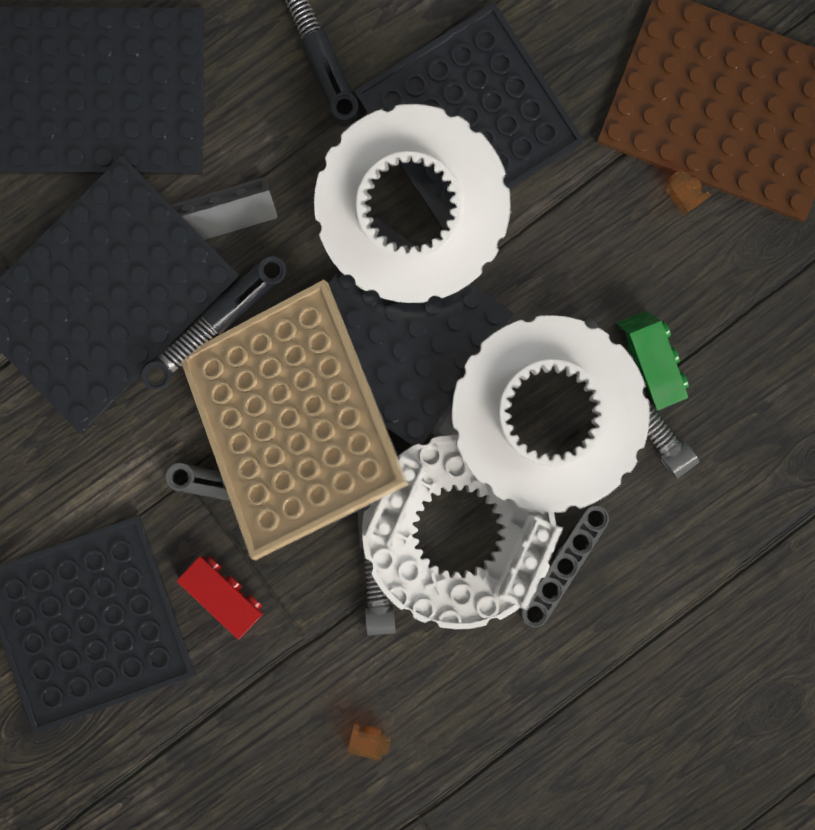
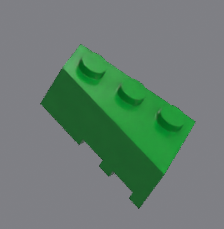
[616,310,689,411]

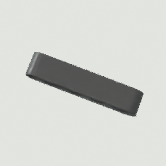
[521,506,609,627]

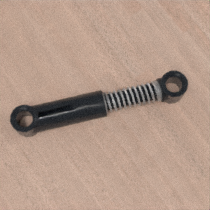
[286,0,359,126]
[140,256,286,390]

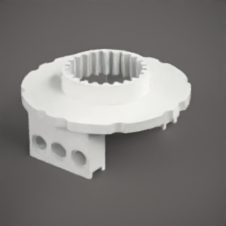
[314,104,512,303]
[452,316,649,512]
[362,435,562,629]

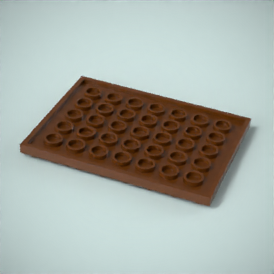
[597,0,815,223]

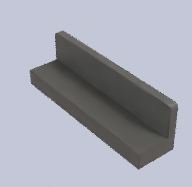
[172,177,278,240]

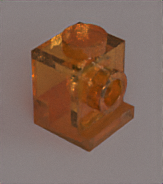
[665,169,711,216]
[347,721,392,761]

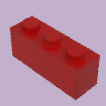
[177,556,264,640]

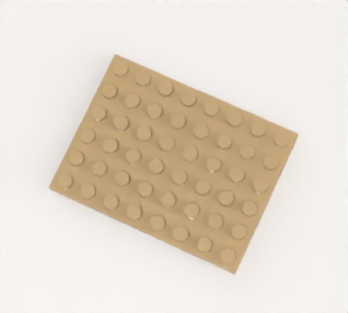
[181,280,408,560]

